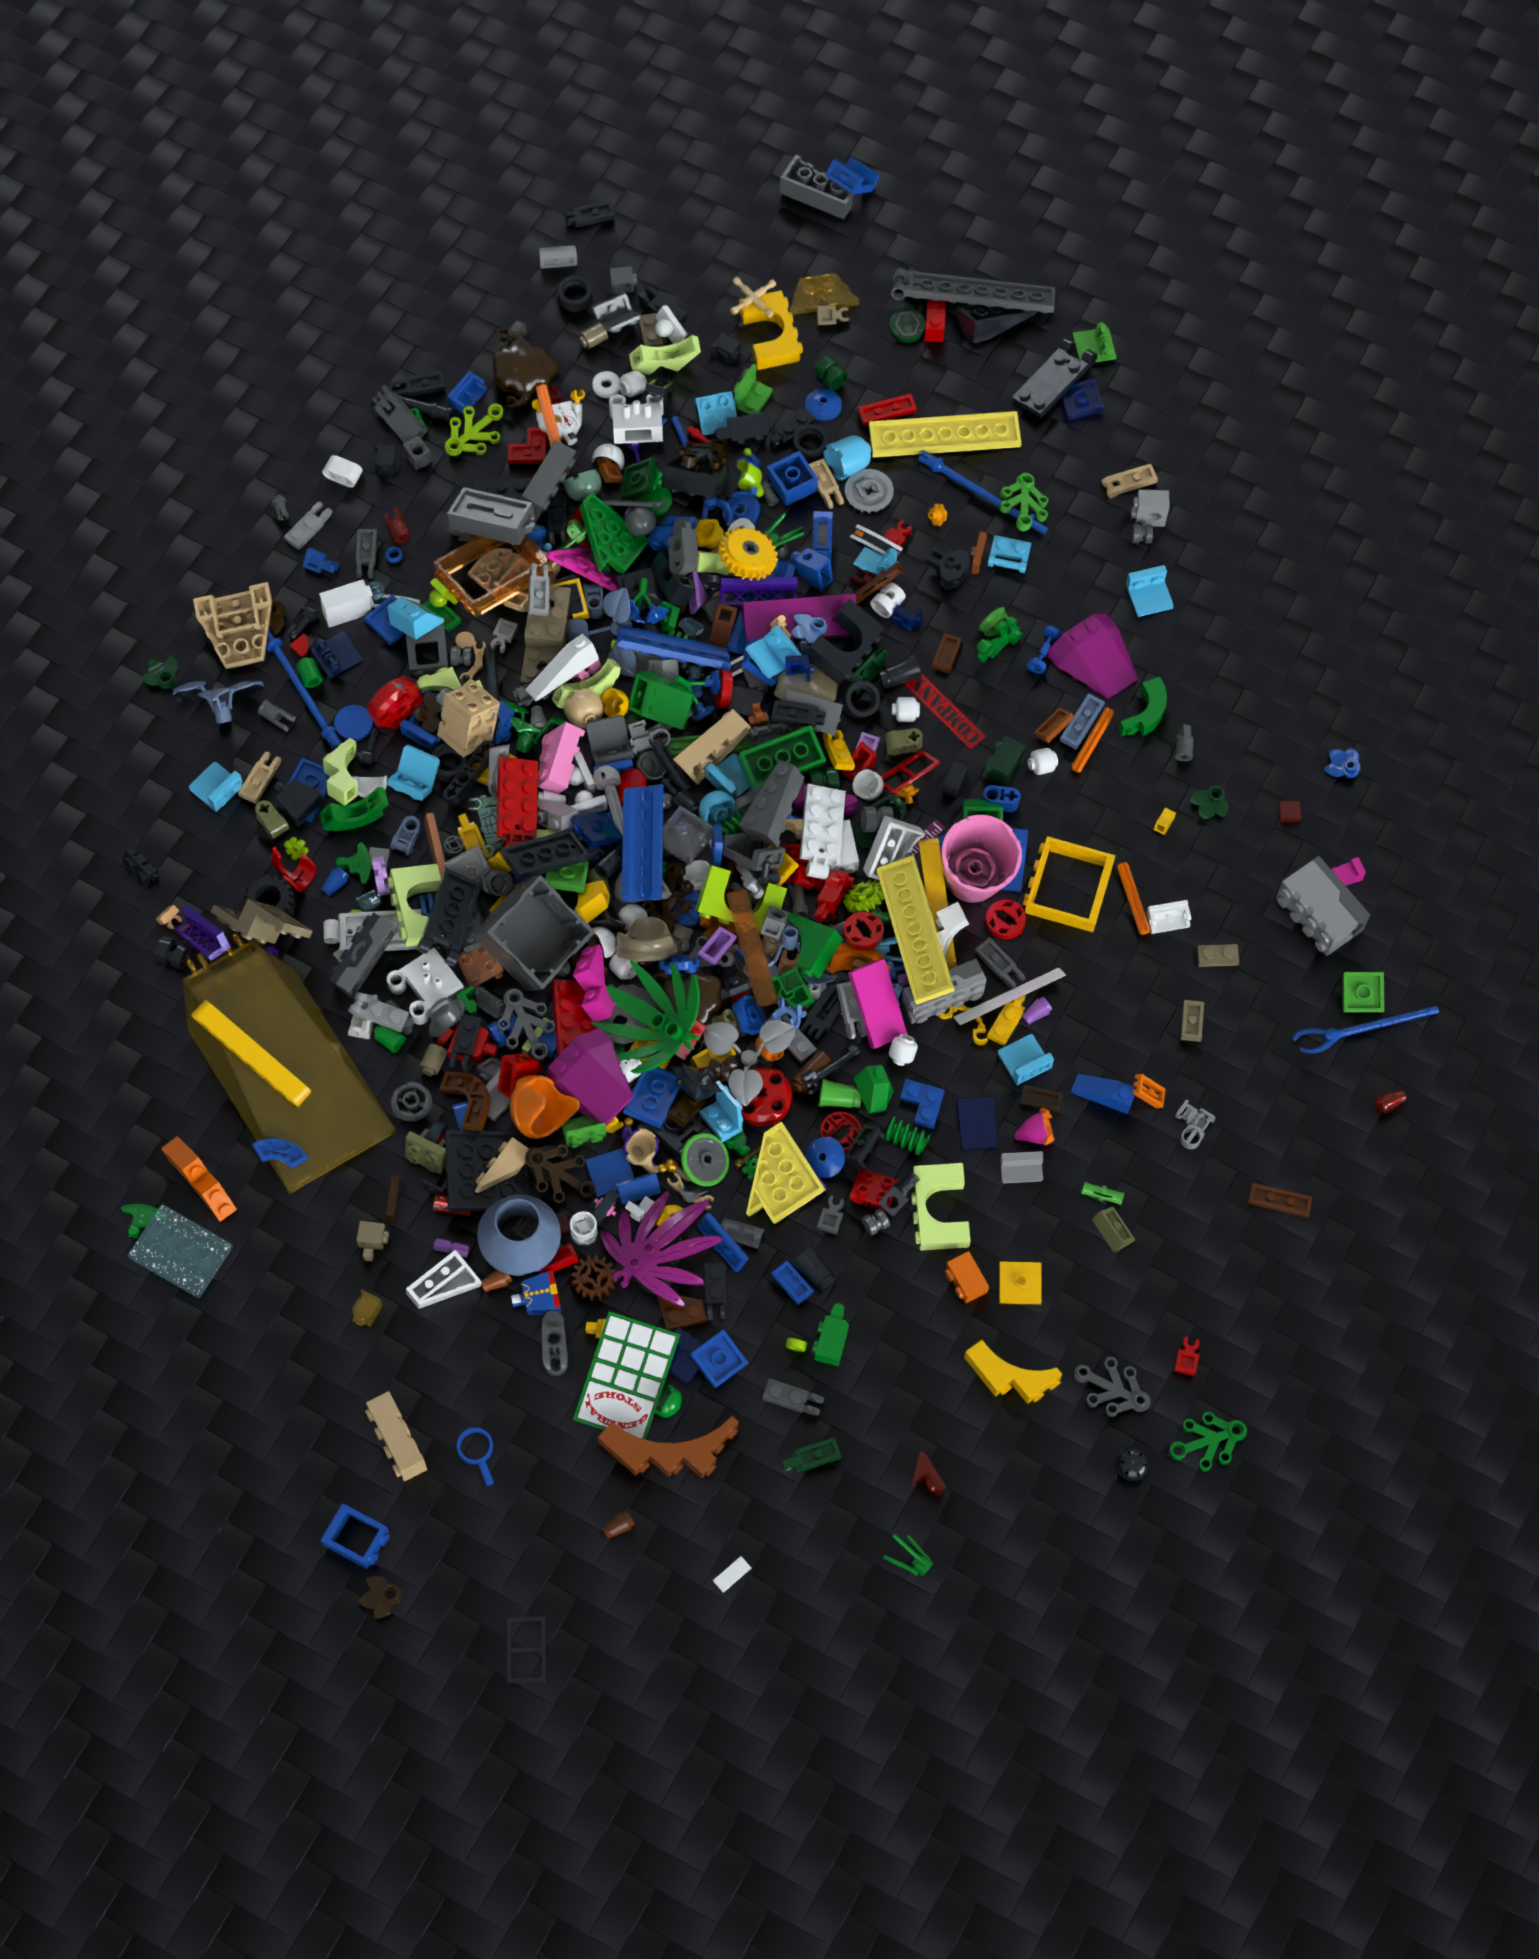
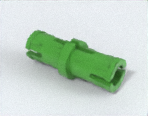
[1081,1182,1124,1205]

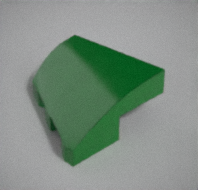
[762,967,816,1009]

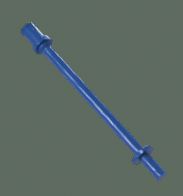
[918,450,1048,534]
[266,629,342,751]

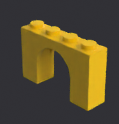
[739,290,803,370]

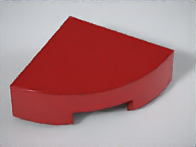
[290,634,309,659]
[437,1024,457,1047]

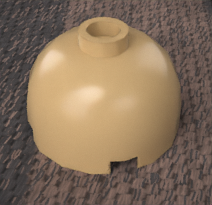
[563,689,604,729]

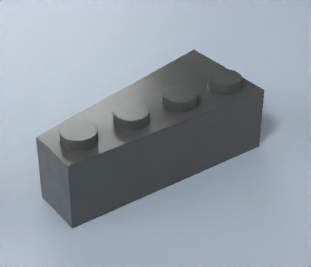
[779,154,853,219]
[521,440,576,524]
[739,760,804,847]

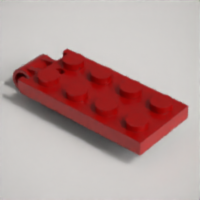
[496,756,538,848]
[551,979,596,1056]

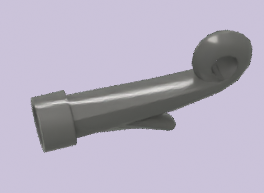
[785,864,808,918]

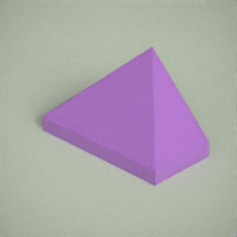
[688,571,709,614]
[698,926,737,965]

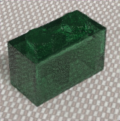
[985,736,1026,785]

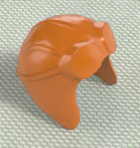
[510,1075,580,1139]

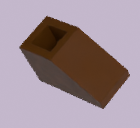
[709,603,738,648]

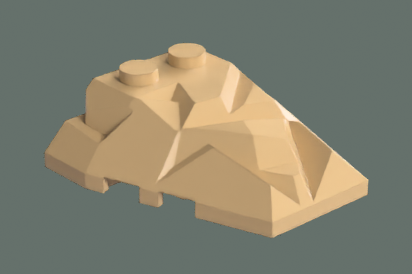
[468,547,561,612]
[193,582,272,669]

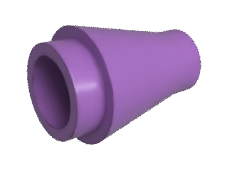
[1022,997,1052,1025]

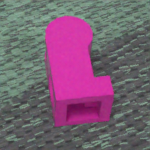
[1331,857,1366,886]

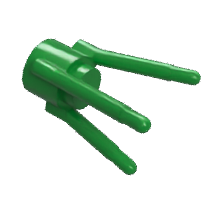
[763,513,805,548]
[883,1534,934,1576]

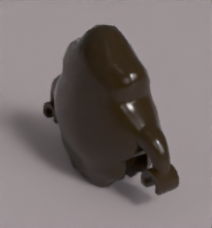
[492,327,559,410]
[651,970,722,1052]

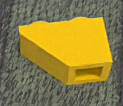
[575,880,610,924]

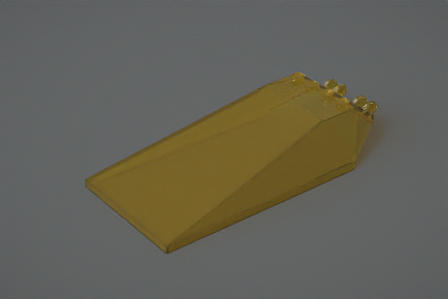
[183,933,396,1194]

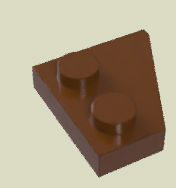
[657,1295,707,1331]

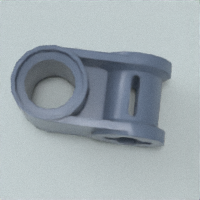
[583,583,603,619]
[390,816,420,856]

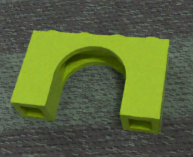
[695,864,787,935]

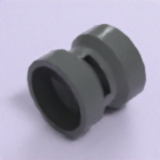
[1132,524,1153,544]
[451,646,471,666]
[444,835,465,860]
[862,1208,890,1236]

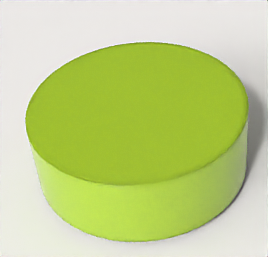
[785,1338,807,1352]

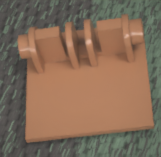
[457,947,503,988]

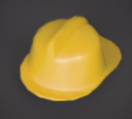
[694,519,724,549]

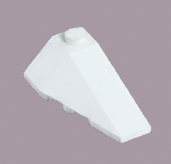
[525,634,599,702]

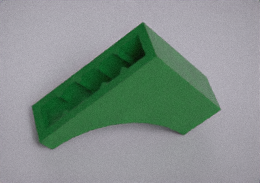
[787,913,843,979]

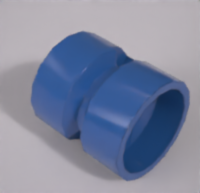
[486,1013,524,1048]

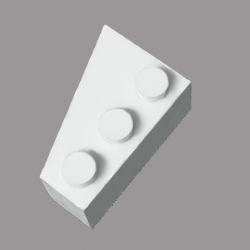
[863,815,925,880]
[406,1250,482,1309]

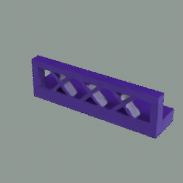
[719,577,798,607]
[174,905,231,960]

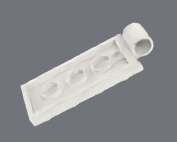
[800,784,846,880]
[323,909,422,953]

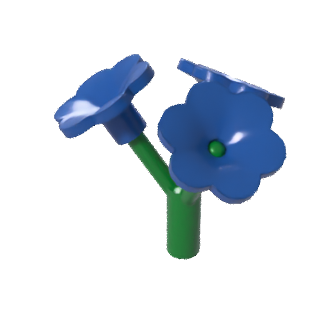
[629,578,668,624]
[674,671,721,720]

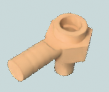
[769,615,792,638]

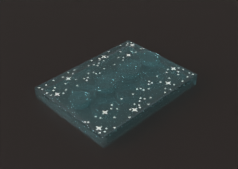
[128,1204,233,1298]

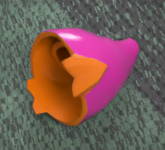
[1014,1108,1055,1146]

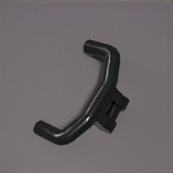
[749,841,781,884]

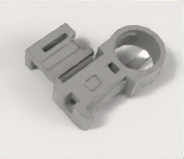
[628,720,671,757]
[1175,1099,1215,1149]

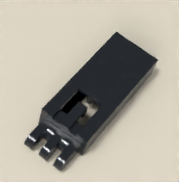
[800,971,851,1040]

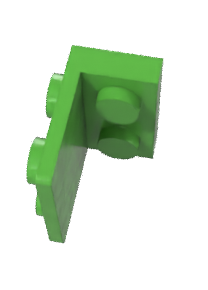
[733,364,772,415]
[562,1116,607,1148]

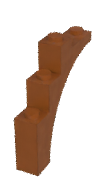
[598,1416,738,1478]

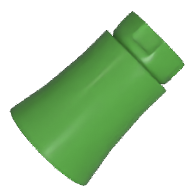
[818,1079,862,1108]

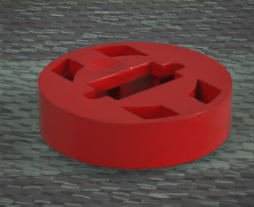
[714,670,733,709]
[986,900,1026,940]
[843,912,884,951]
[820,1112,861,1153]

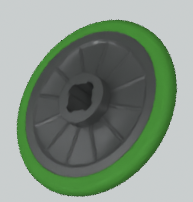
[681,1133,729,1186]

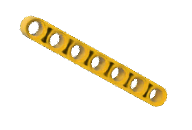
[918,838,957,970]
[191,1000,311,1107]

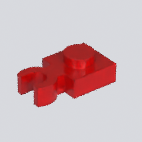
[883,520,912,547]
[794,864,826,892]
[1174,1337,1200,1376]

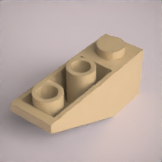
[475,1137,529,1193]

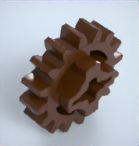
[572,1255,617,1301]

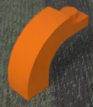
[826,943,891,974]

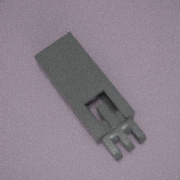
[372,385,428,443]

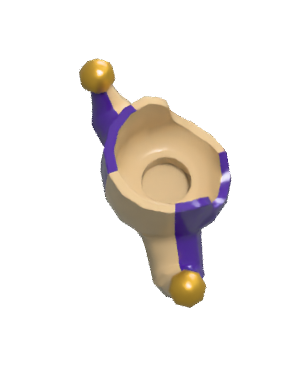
[621,1117,667,1173]

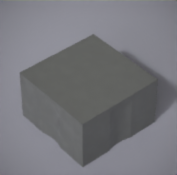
[472,875,595,991]

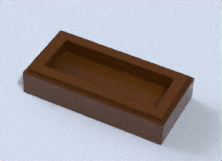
[931,633,962,673]

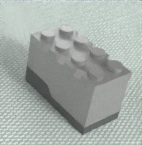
[1276,856,1370,956]

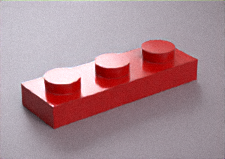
[858,393,917,426]

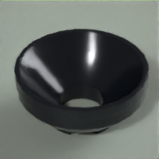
[698,572,733,590]

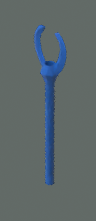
[671,416,733,526]
[1292,1006,1439,1053]

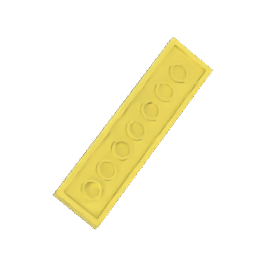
[869,411,1021,457]
[876,855,955,1004]

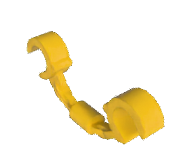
[938,1005,988,1045]

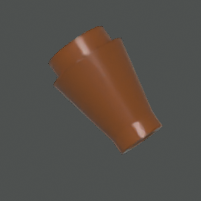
[481,1270,513,1292]

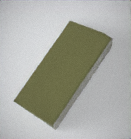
[1092,1206,1135,1252]

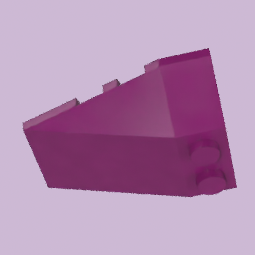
[1046,614,1138,700]
[547,1028,633,1126]

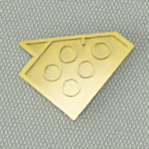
[746,1122,826,1224]

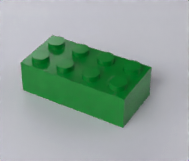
[737,725,826,790]

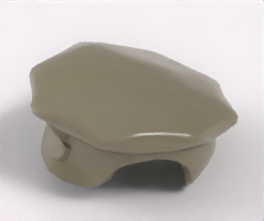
[775,662,838,702]
[615,917,678,962]

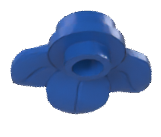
[1324,748,1361,778]

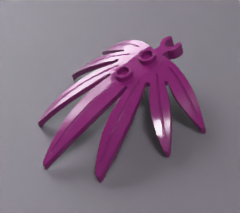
[601,1191,722,1308]

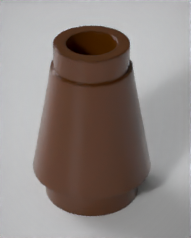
[602,1510,635,1539]

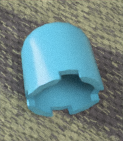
[823,435,871,480]

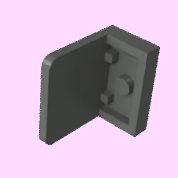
[591,292,642,333]
[586,715,634,765]

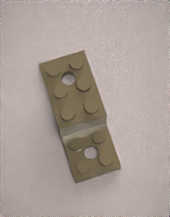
[520,586,571,685]
[211,899,313,944]

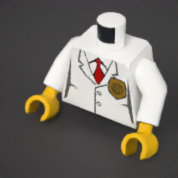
[532,389,585,445]

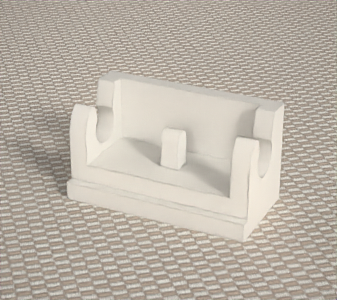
[1146,900,1191,934]
[348,994,379,1040]

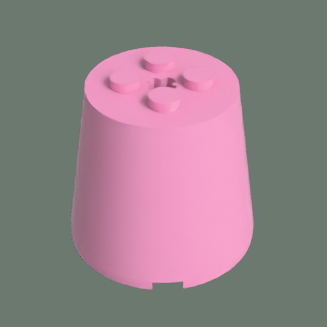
[942,815,1022,903]

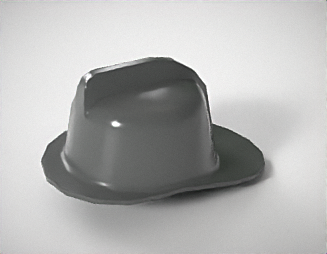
[429,997,465,1038]

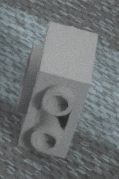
[1131,490,1169,526]

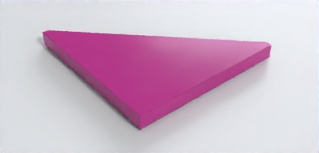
[546,547,619,591]

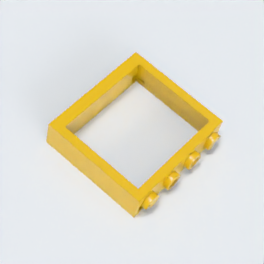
[1023,836,1116,932]

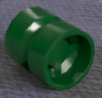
[814,355,848,391]
[808,767,840,790]

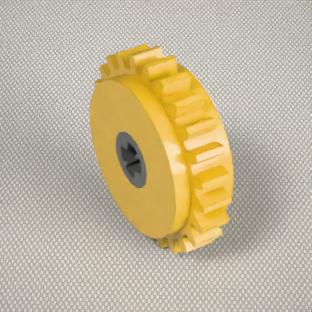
[718,527,778,581]

